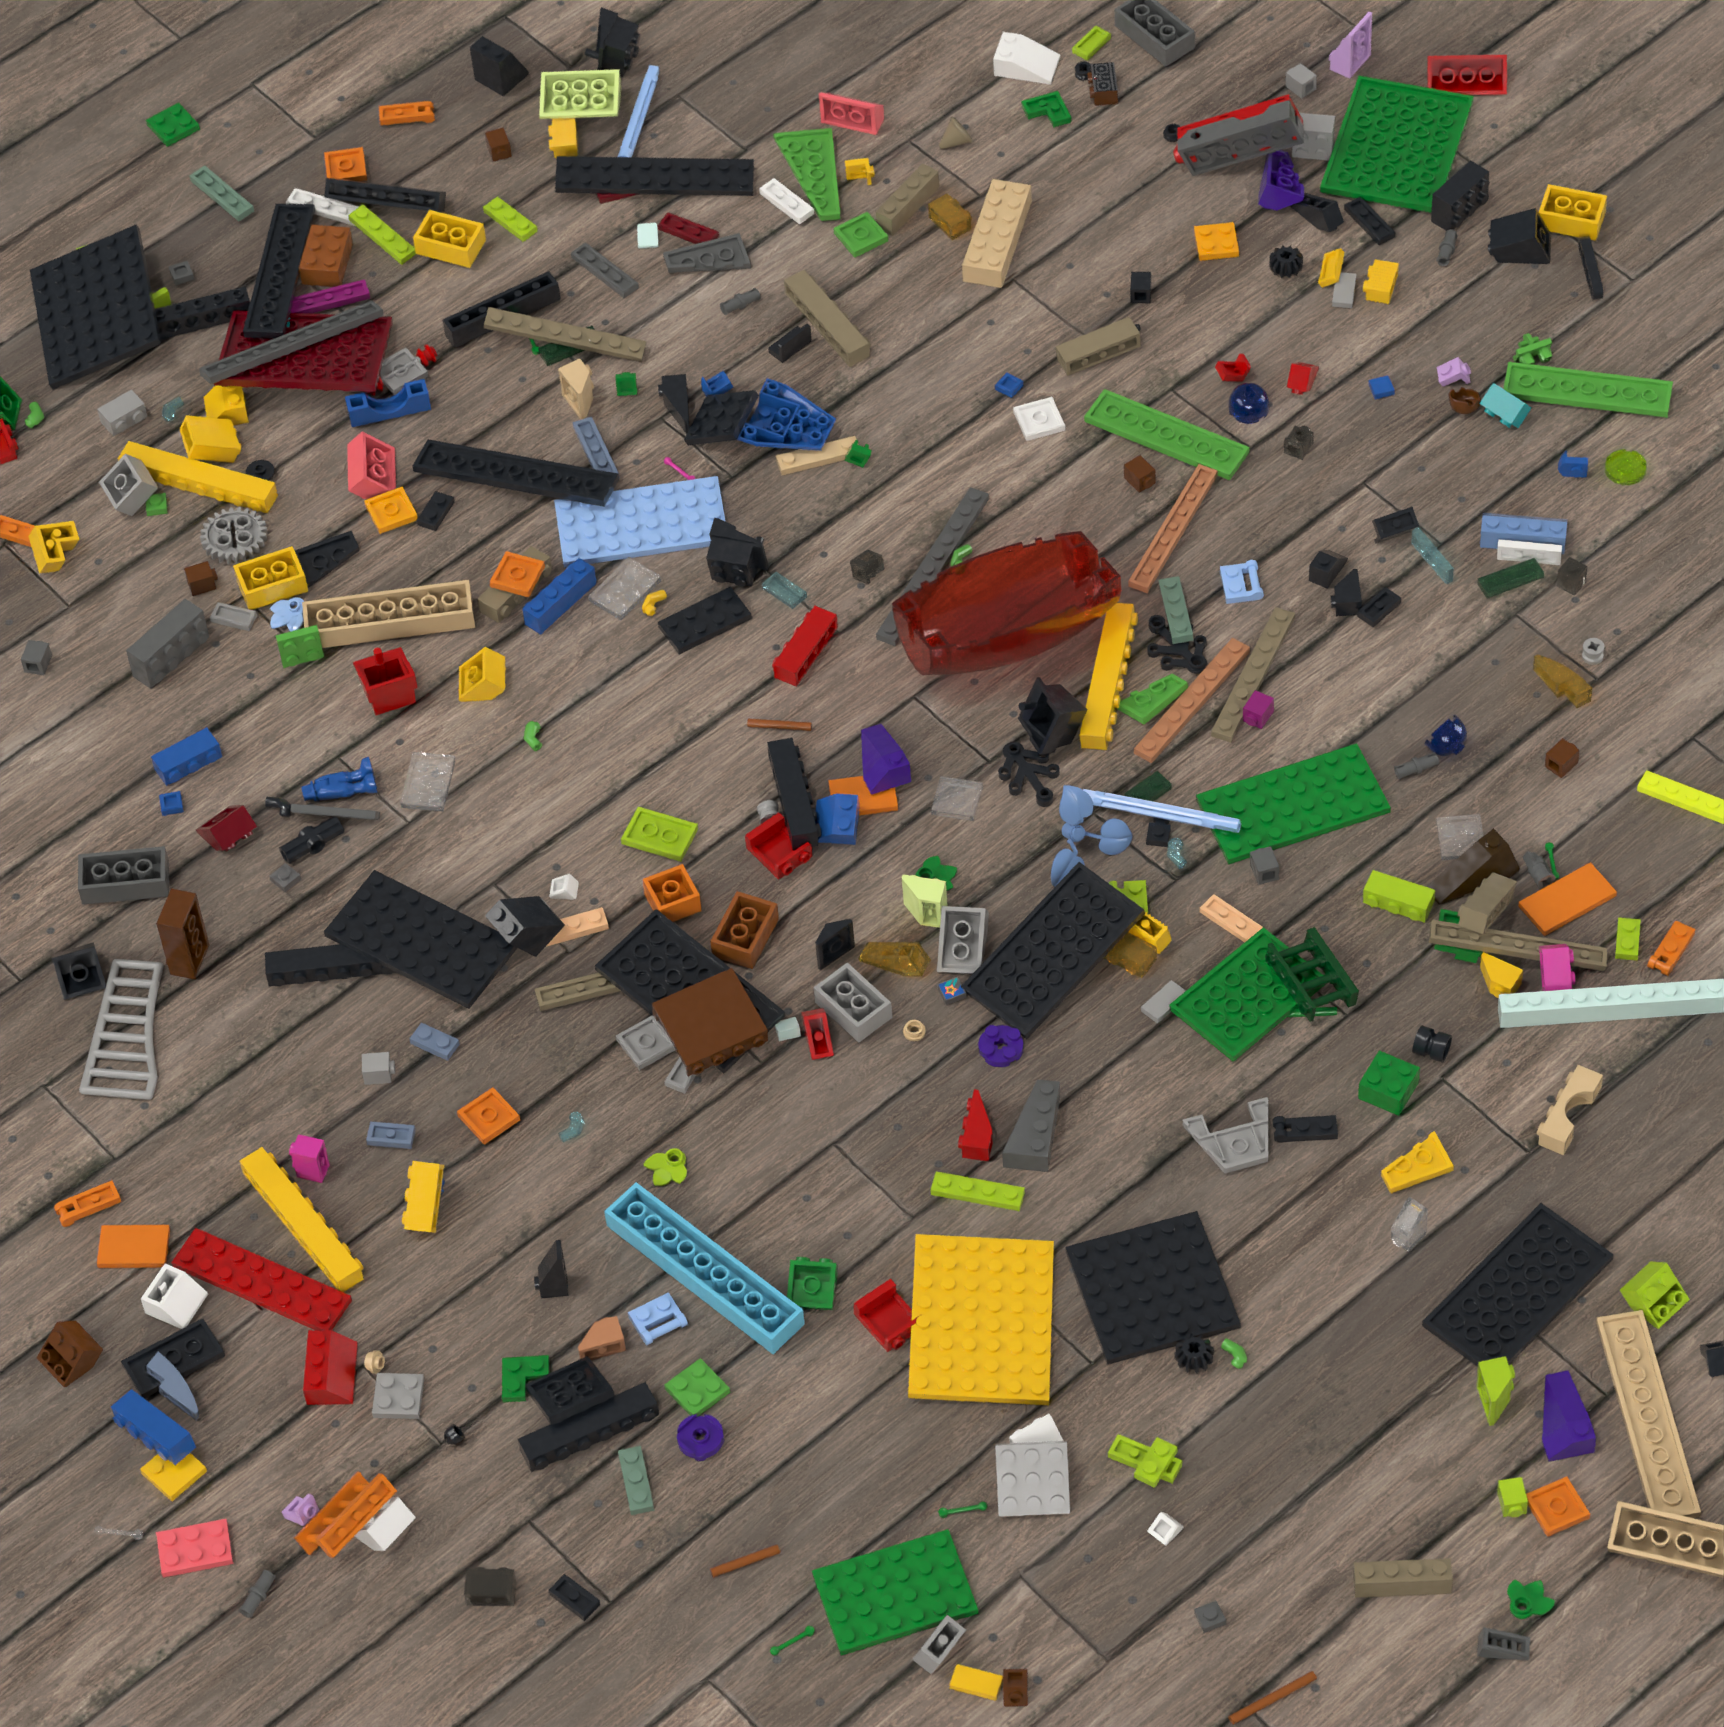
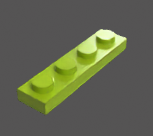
[348,204,416,265]
[930,1171,1025,1211]

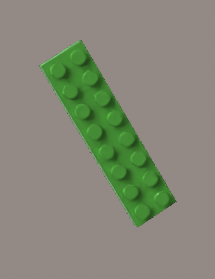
[1503,362,1673,418]
[1084,389,1249,480]

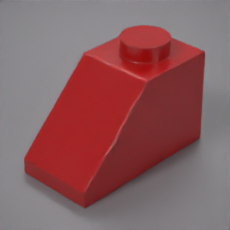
[1286,362,1319,395]
[801,1008,834,1060]

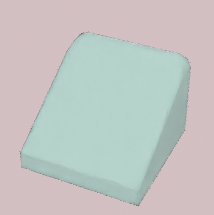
[637,223,658,248]
[775,1017,801,1041]

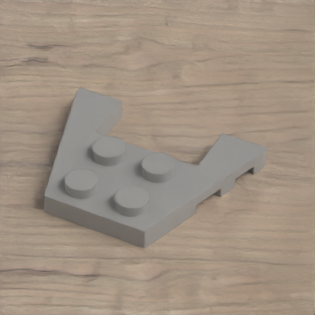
[1183,1097,1268,1174]

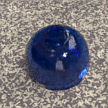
[1228,383,1269,424]
[1424,714,1467,756]

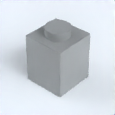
[1286,63,1317,99]
[362,1052,395,1085]

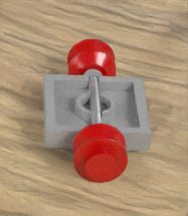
[366,344,437,396]

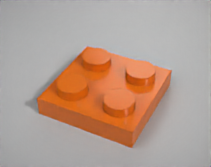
[324,147,367,181]
[490,551,545,597]
[457,1087,520,1145]
[1526,1476,1590,1537]

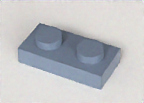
[410,1023,460,1061]
[366,1122,416,1149]

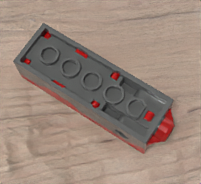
[1173,94,1304,176]

